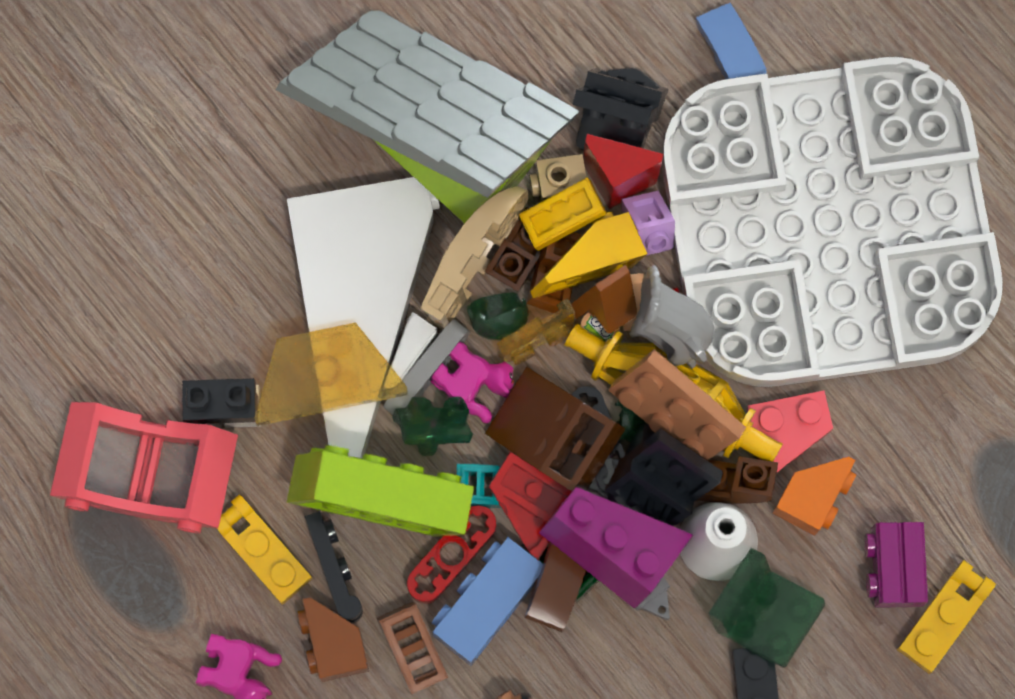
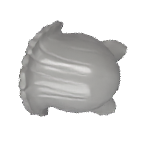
[629,265,715,369]

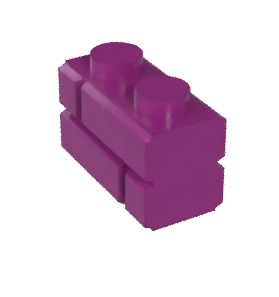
[864,522,928,608]

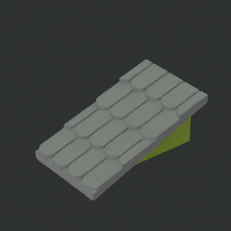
[275,10,580,224]

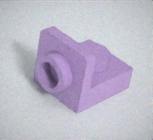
[622,191,675,256]

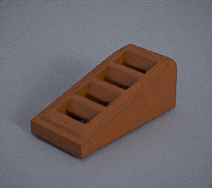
[376,602,448,694]

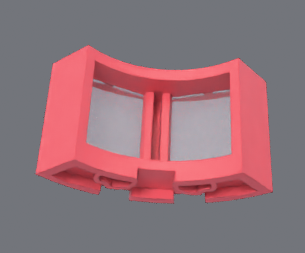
[50,402,238,534]

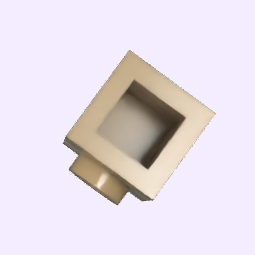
[529,154,586,202]

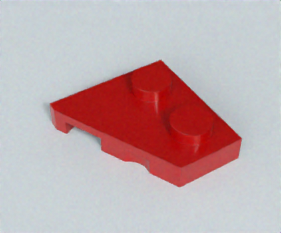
[488,452,572,560]

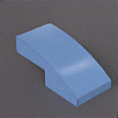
[696,3,767,79]

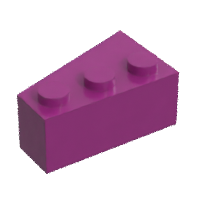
[539,487,693,609]

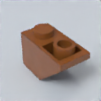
[298,597,369,682]

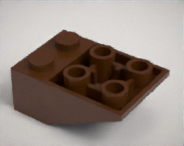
[485,367,626,491]

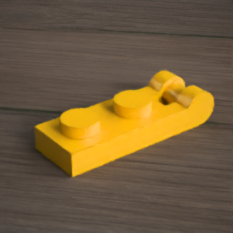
[216,494,313,605]
[897,559,996,674]

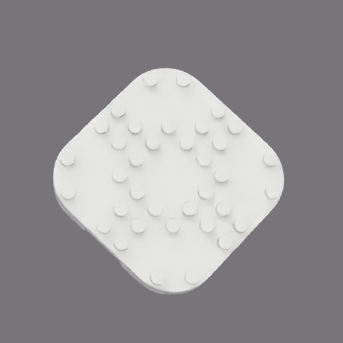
[662,57,1002,387]

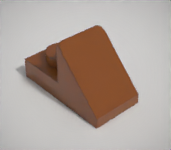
[568,265,637,333]

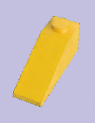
[530,212,647,298]

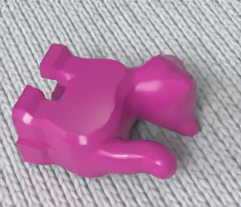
[430,342,514,423]
[196,634,282,699]

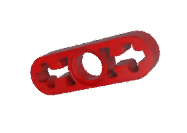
[407,505,496,604]

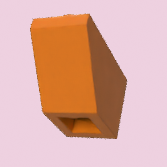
[772,456,857,536]

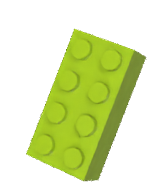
[286,445,474,537]

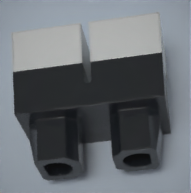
[182,378,261,428]

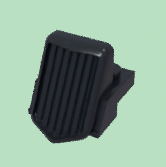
[572,67,669,150]
[605,422,722,527]

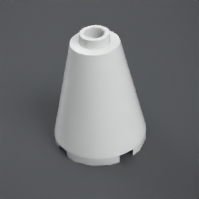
[680,502,758,581]

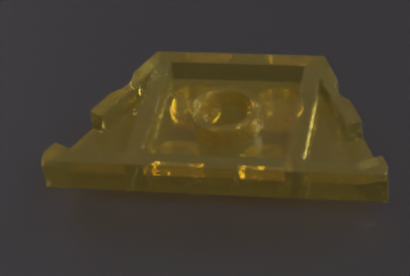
[255,323,408,426]

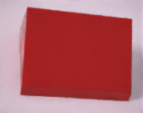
[583,134,664,209]

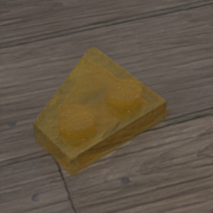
[496,298,575,365]

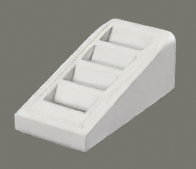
[384,312,438,397]

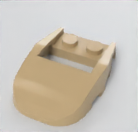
[420,187,529,331]

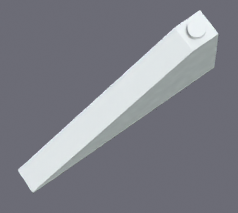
[287,177,440,458]

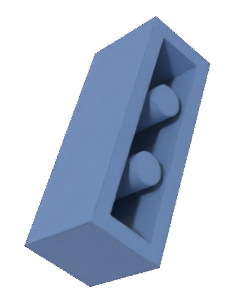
[432,537,543,666]

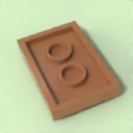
[608,349,746,460]

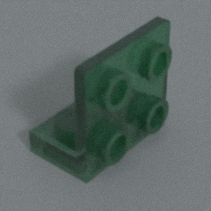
[708,548,826,668]

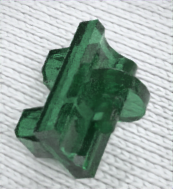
[392,397,473,456]

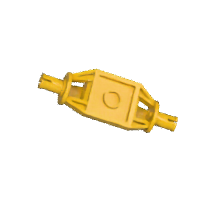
[564,324,783,462]

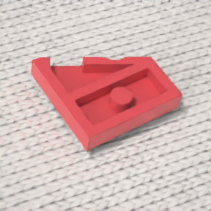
[746,390,833,473]

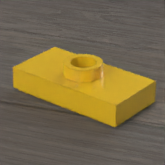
[519,177,607,251]

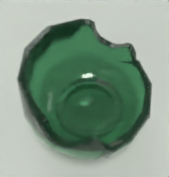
[466,292,530,341]

